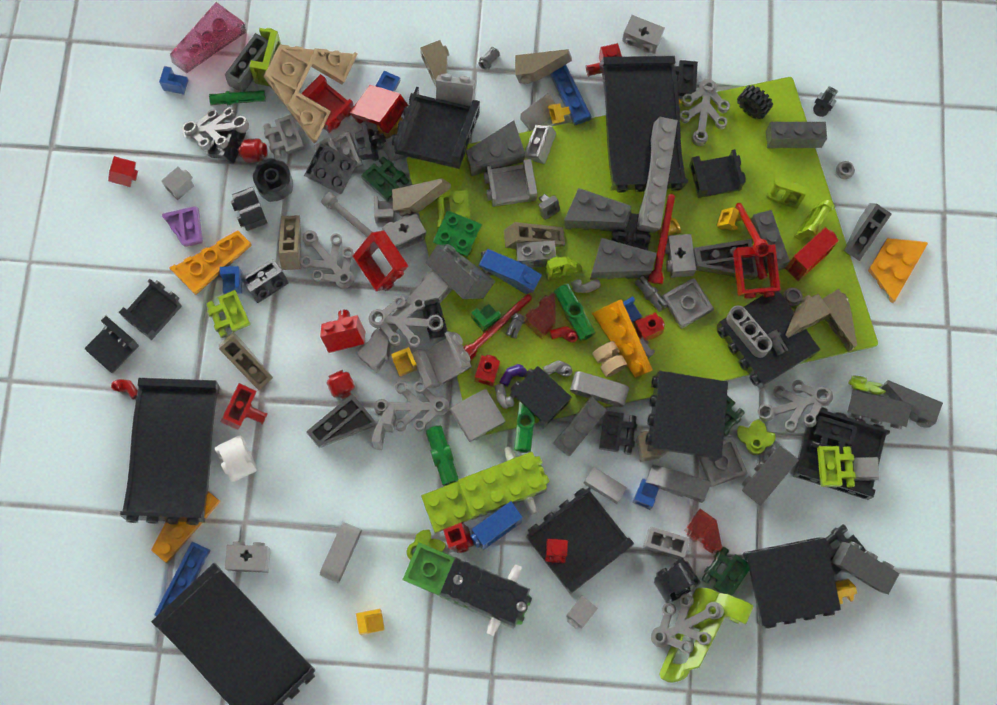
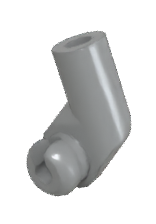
[571,279,601,293]
[543,361,572,376]
[495,384,514,409]

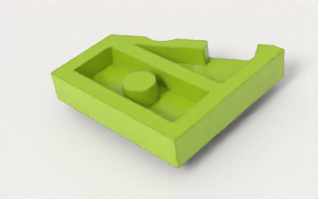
[545,256,582,281]

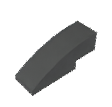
[646,464,711,503]

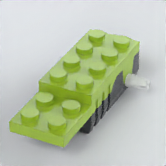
[421,446,550,533]

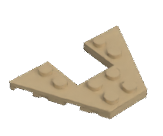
[263,44,358,143]

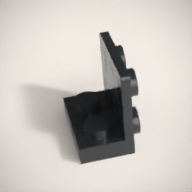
[304,143,357,194]
[85,316,139,373]

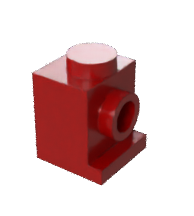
[545,539,568,563]

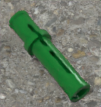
[209,90,266,106]

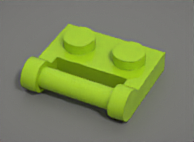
[767,176,808,209]
[435,190,470,229]
[795,200,835,241]

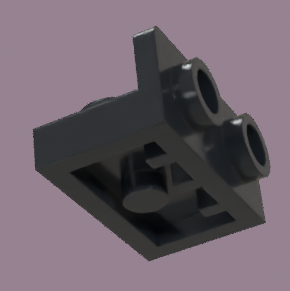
[207,122,246,164]
[241,259,289,303]

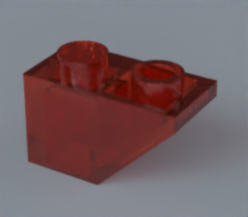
[525,292,556,339]
[684,509,722,553]

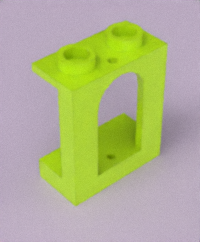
[249,28,281,87]

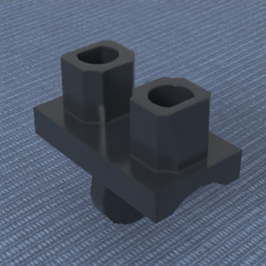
[813,86,838,117]
[355,124,386,161]
[422,302,447,340]

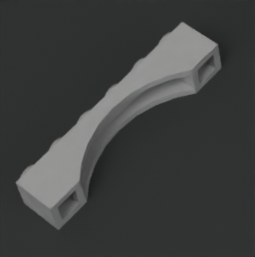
[636,117,678,233]
[357,270,453,373]

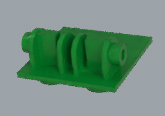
[433,210,482,256]

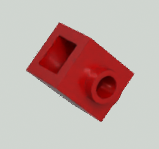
[108,156,139,187]
[634,312,665,341]
[475,355,500,387]
[443,523,474,553]

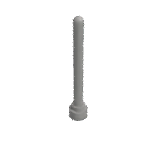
[321,192,372,237]

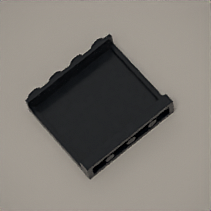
[392,86,480,169]
[716,291,821,390]
[645,371,728,461]
[793,407,890,500]
[526,487,634,595]
[743,537,841,628]

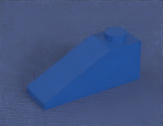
[478,249,542,294]

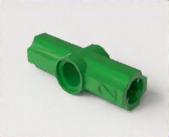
[554,284,596,341]
[514,401,535,453]
[426,425,458,486]

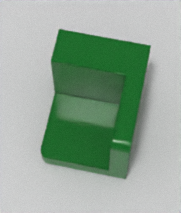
[471,304,501,332]

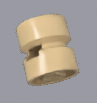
[593,341,628,377]

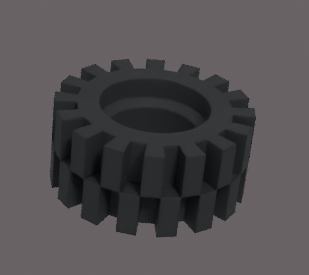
[737,85,773,119]

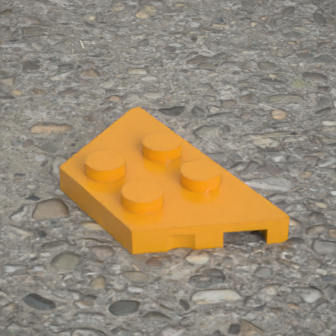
[868,238,928,303]

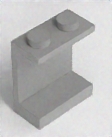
[436,74,474,106]
[412,331,472,388]

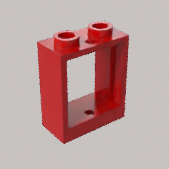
[785,227,839,282]
[352,230,408,292]
[733,244,781,299]

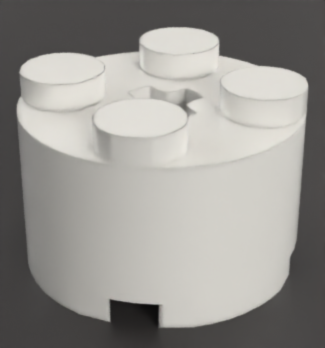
[215,435,257,482]

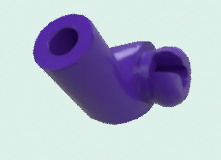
[499,364,527,387]

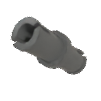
[634,276,668,312]

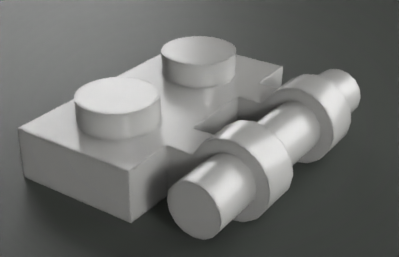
[263,114,305,159]

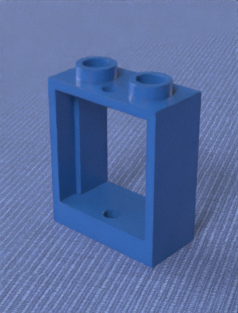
[471,501,523,550]

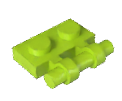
[206,290,251,338]
[817,446,856,487]

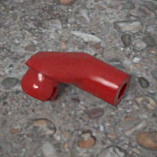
[549,326,578,343]

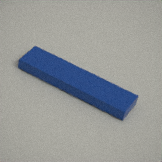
[550,65,592,126]
[154,542,211,616]

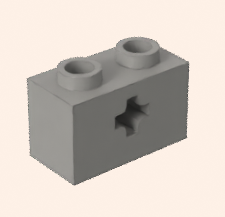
[622,15,665,54]
[382,214,426,251]
[665,234,696,278]
[516,241,556,268]
[643,527,690,560]
[225,541,270,573]

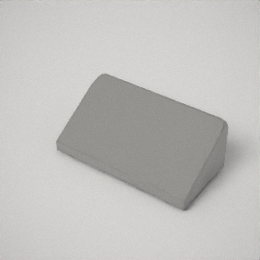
[520,93,555,131]
[525,125,556,164]
[583,467,627,504]

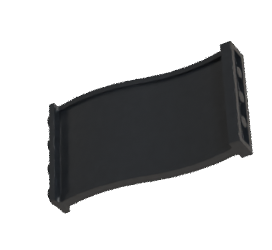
[599,56,688,193]
[120,378,220,525]
[151,563,316,705]

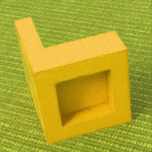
[391,347,417,377]
[356,609,385,635]

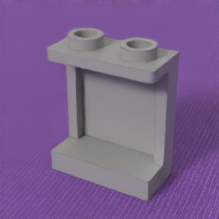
[484,159,537,207]

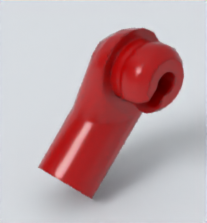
[755,256,768,280]
[111,379,138,400]

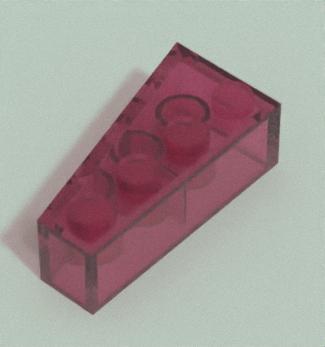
[170,2,246,74]

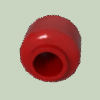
[238,138,268,163]
[326,370,355,400]

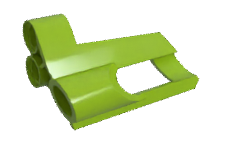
[659,588,754,683]

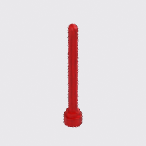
[648,194,675,284]
[735,203,770,256]
[463,294,532,361]

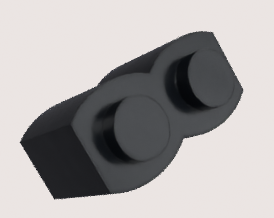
[231,187,267,231]

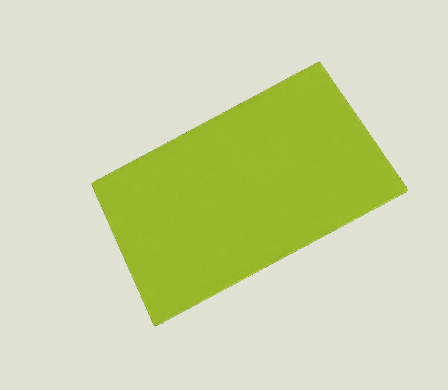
[406,77,878,435]

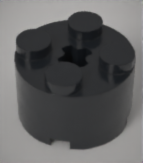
[253,158,293,202]
[654,558,701,603]

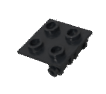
[611,213,651,251]

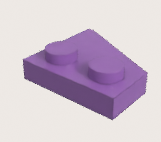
[162,206,203,247]

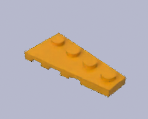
[169,231,252,295]
[592,299,653,378]
[151,491,221,563]

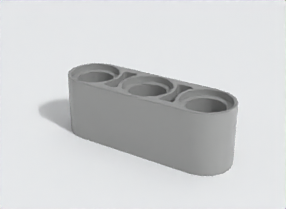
[726,306,772,358]
[570,371,629,407]
[320,522,362,583]

